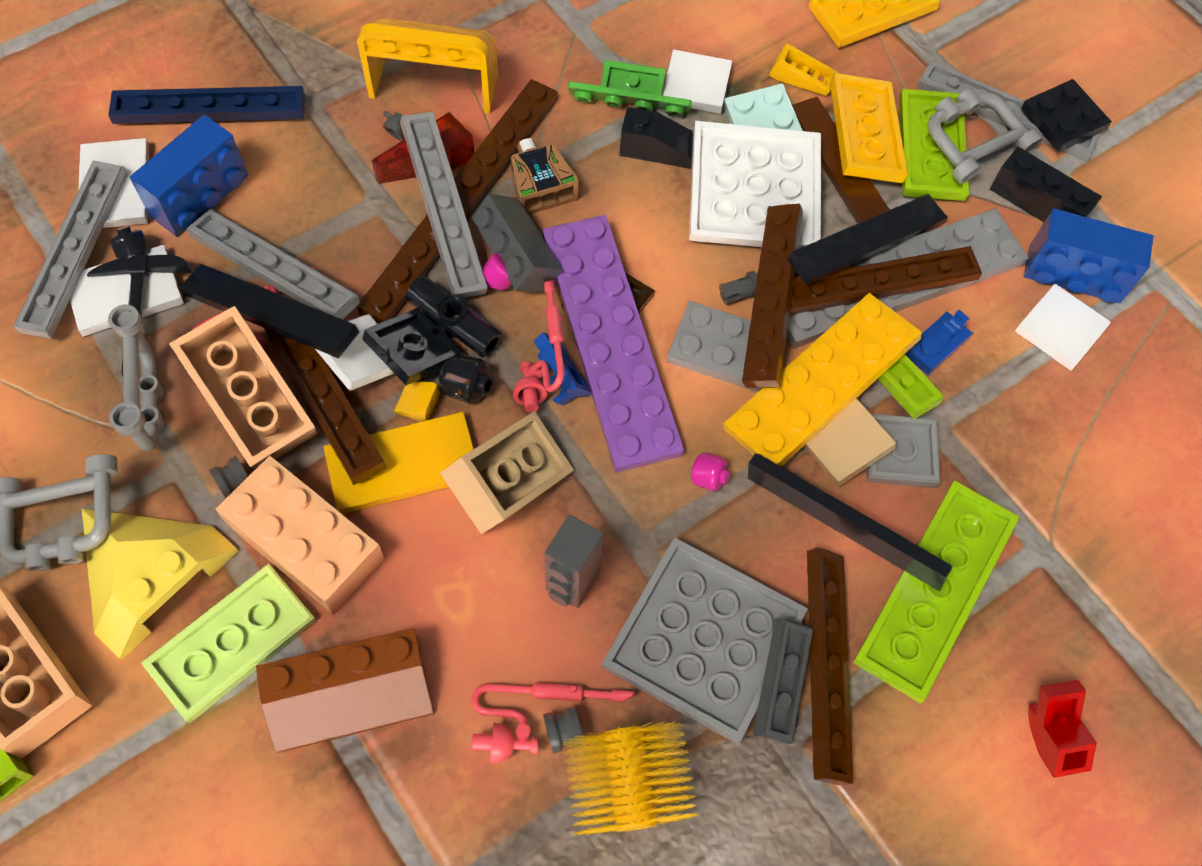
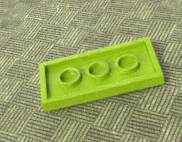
[899,88,969,201]

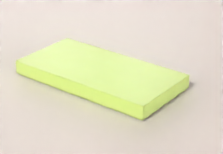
[141,564,316,724]

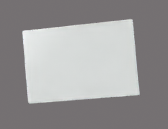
[78,138,149,228]
[70,244,184,337]

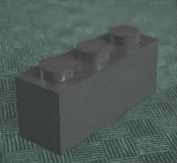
[472,194,563,293]
[544,514,604,608]

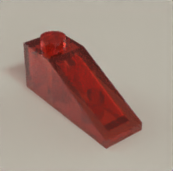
[371,112,475,184]

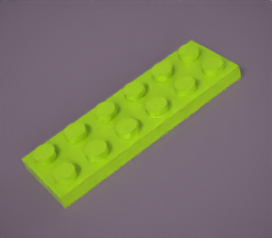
[852,480,1020,704]

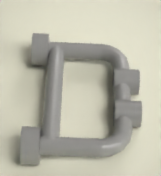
[928,88,1044,184]
[108,304,165,452]
[0,454,118,571]

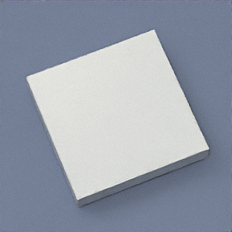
[662,49,732,114]
[1015,284,1111,371]
[315,314,394,391]

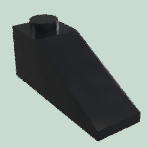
[619,107,693,169]

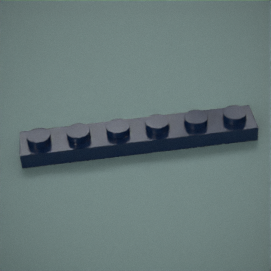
[108,86,305,124]

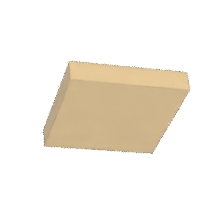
[804,398,897,487]

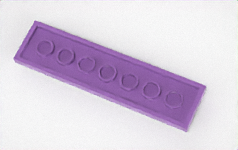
[542,215,684,473]

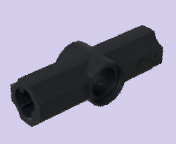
[405,276,502,358]

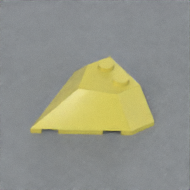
[81,508,238,660]

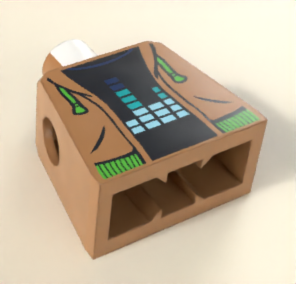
[511,138,579,215]

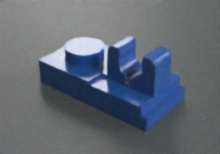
[905,310,973,376]
[533,332,591,405]

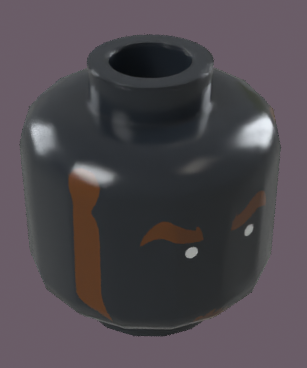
[439,354,494,404]

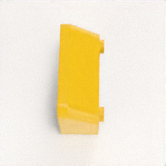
[357,18,499,114]

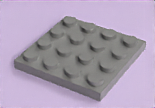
[601,537,808,745]

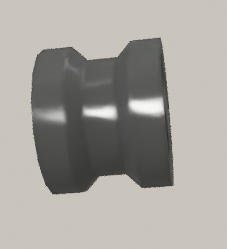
[209,456,248,498]
[543,706,583,754]

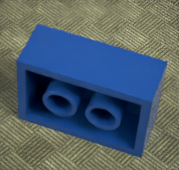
[129,114,248,238]
[1023,208,1154,304]

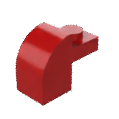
[1028,680,1097,778]

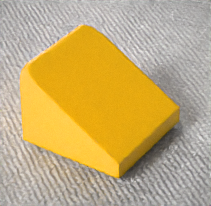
[394,382,440,422]

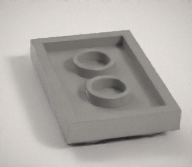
[667,301,763,392]

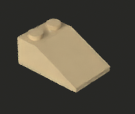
[440,411,574,534]

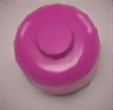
[482,252,512,290]
[691,452,731,492]

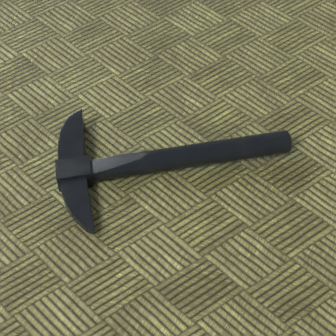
[87,254,192,376]

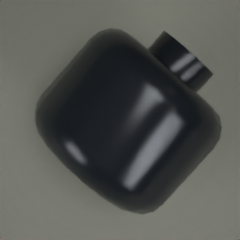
[110,226,150,259]

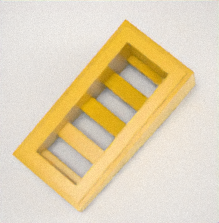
[768,43,838,96]

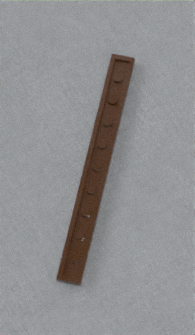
[357,79,558,324]

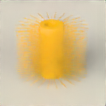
[563,722,699,835]

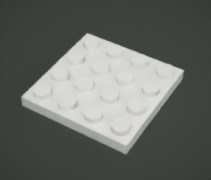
[689,121,821,249]

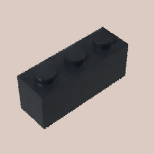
[989,146,1102,222]

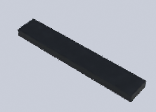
[787,194,948,285]
[179,264,359,359]
[748,453,952,591]

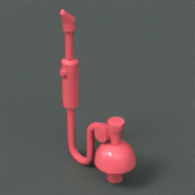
[513,280,564,413]
[471,683,635,764]

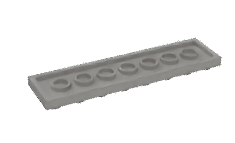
[787,208,1029,349]

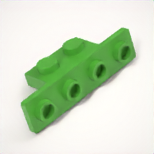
[567,60,692,116]

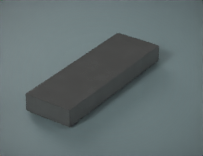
[753,618,814,744]

